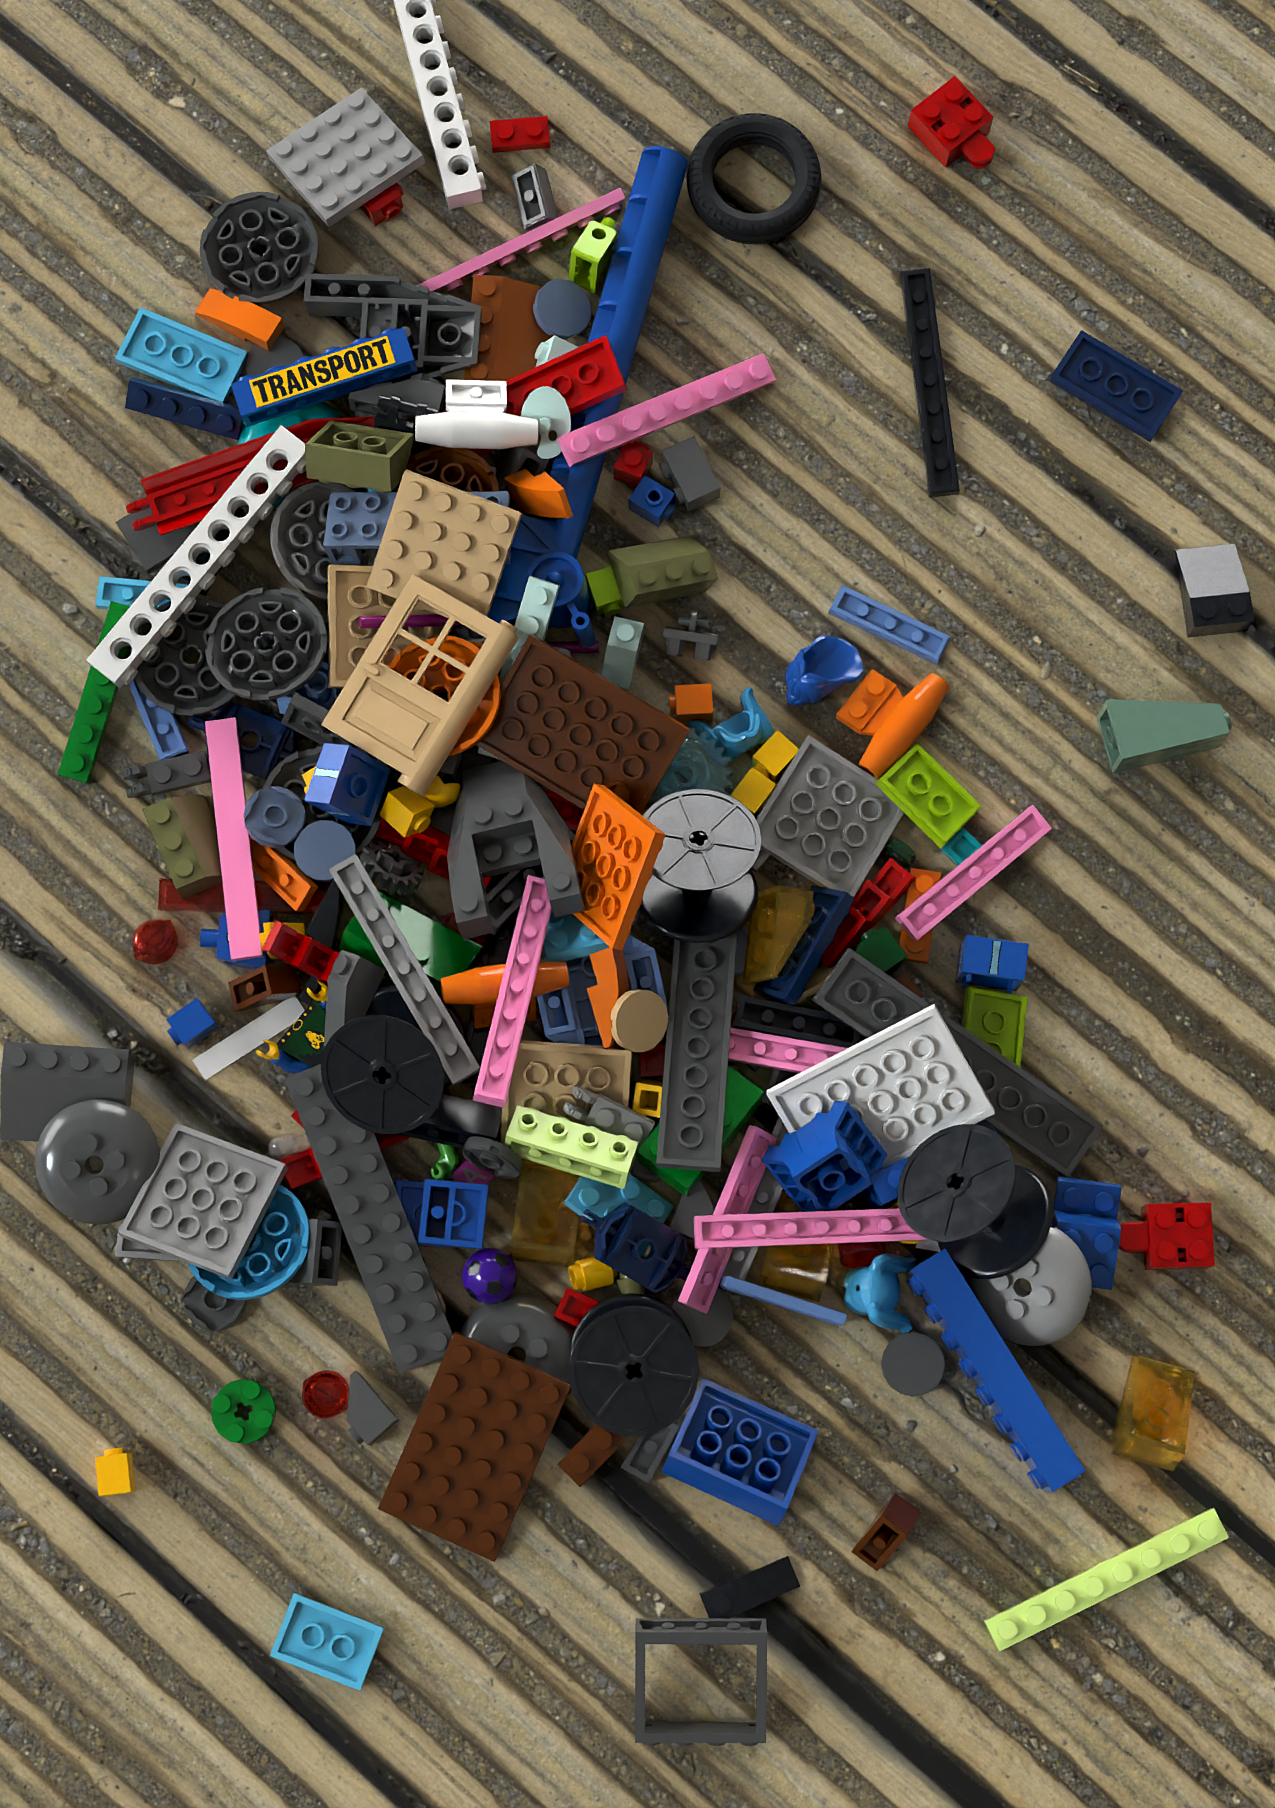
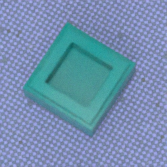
[941,827,982,866]

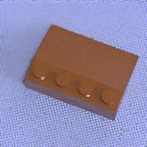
[464,274,554,381]

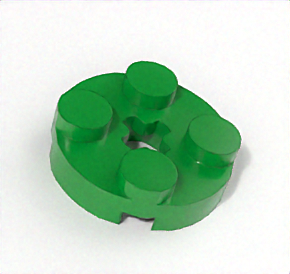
[211,1379,277,1444]

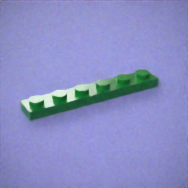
[58,601,131,784]

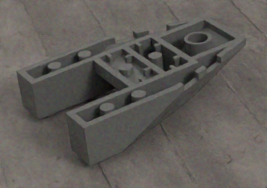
[304,273,482,400]
[447,760,586,940]

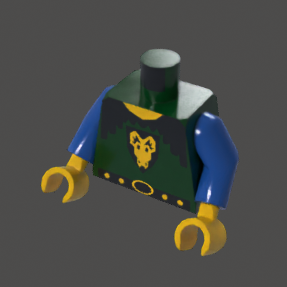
[256,980,327,1074]

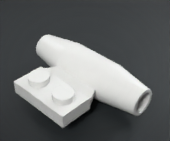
[415,380,538,449]

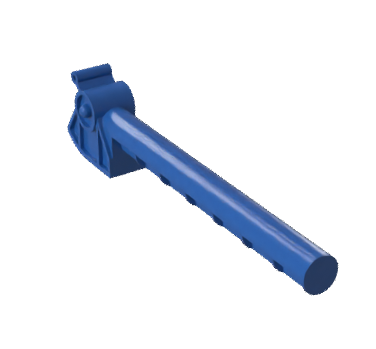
[487,146,688,648]

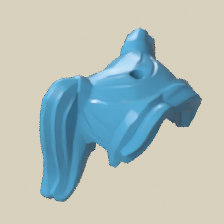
[688,687,774,767]
[844,1253,916,1334]

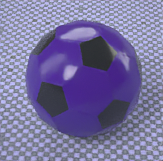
[462,1248,518,1304]

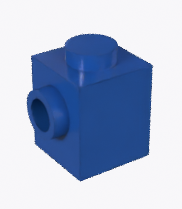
[628,475,677,527]
[166,998,219,1049]

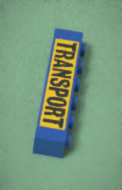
[231,327,418,427]

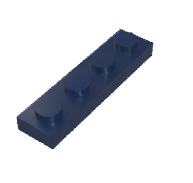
[125,377,244,440]

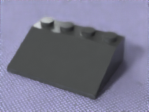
[1,1042,135,1142]

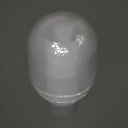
[268,1133,310,1161]

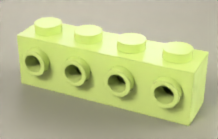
[505,1105,638,1189]

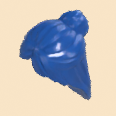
[785,635,863,706]

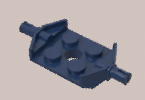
[187,702,299,780]
[580,1202,691,1293]

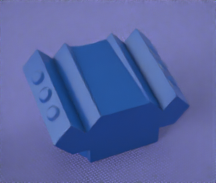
[761,1101,888,1212]

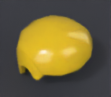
[424,776,461,808]

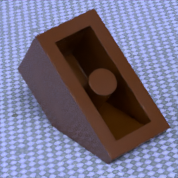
[228,963,301,1012]
[851,1493,921,1571]

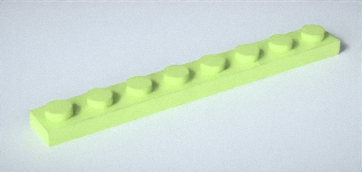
[984,1508,1229,1652]

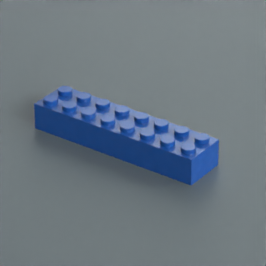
[907,1249,1085,1492]

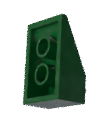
[825,926,907,1013]

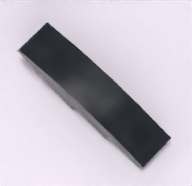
[298,879,342,1005]

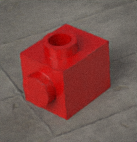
[360,182,404,227]
[613,441,653,488]

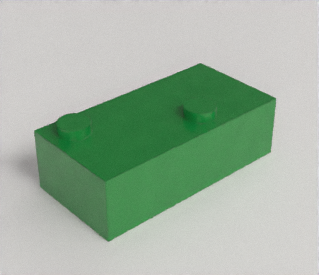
[339,891,482,1005]
[637,1066,764,1197]

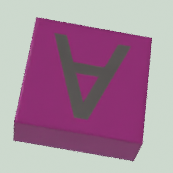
[450,1160,495,1185]

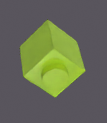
[586,566,625,616]

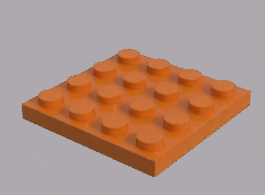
[572,783,666,950]

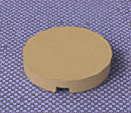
[610,989,669,1052]

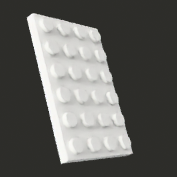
[767,1004,995,1174]

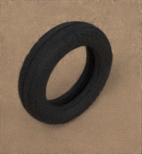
[687,113,822,245]

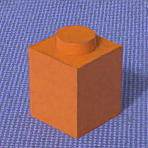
[669,683,713,723]

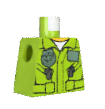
[569,217,619,294]

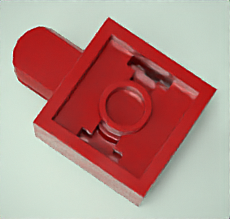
[908,76,995,169]
[1118,1202,1215,1270]

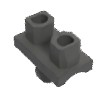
[663,609,719,661]

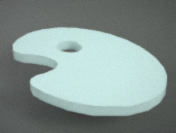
[521,386,571,459]

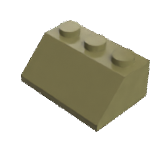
[305,420,414,493]
[607,536,718,608]
[142,795,223,900]

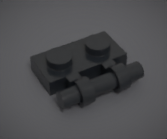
[373,395,439,455]

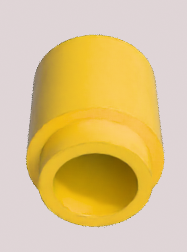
[568,1256,618,1292]

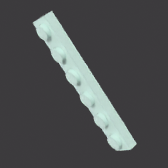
[478,576,560,760]

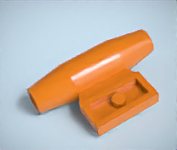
[836,669,949,779]
[440,961,569,1029]

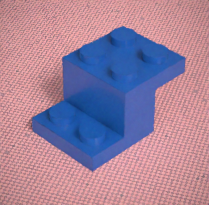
[1051,1177,1122,1290]
[396,1179,489,1250]

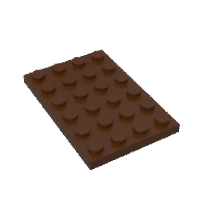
[475,634,691,815]
[378,1331,571,1562]

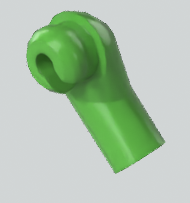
[431,1143,459,1181]

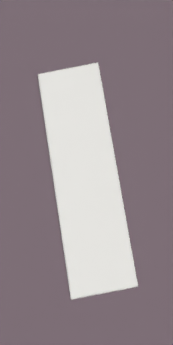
[192,996,305,1080]

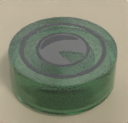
[885,839,916,868]

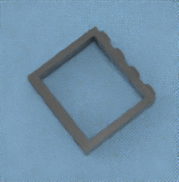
[635,1618,767,1746]

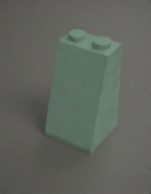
[1096,699,1232,774]

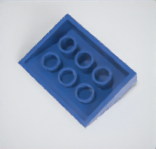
[661,1378,818,1526]

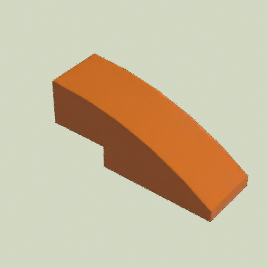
[195,288,285,351]
[504,469,573,518]
[587,947,629,1049]

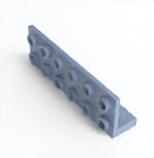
[323,491,511,564]

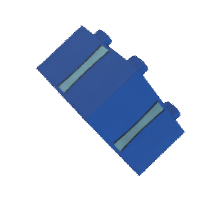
[304,743,391,826]
[955,935,1029,994]

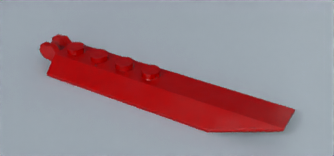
[126,416,375,536]

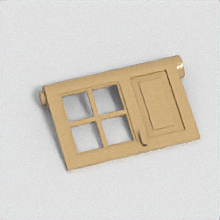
[321,573,520,797]

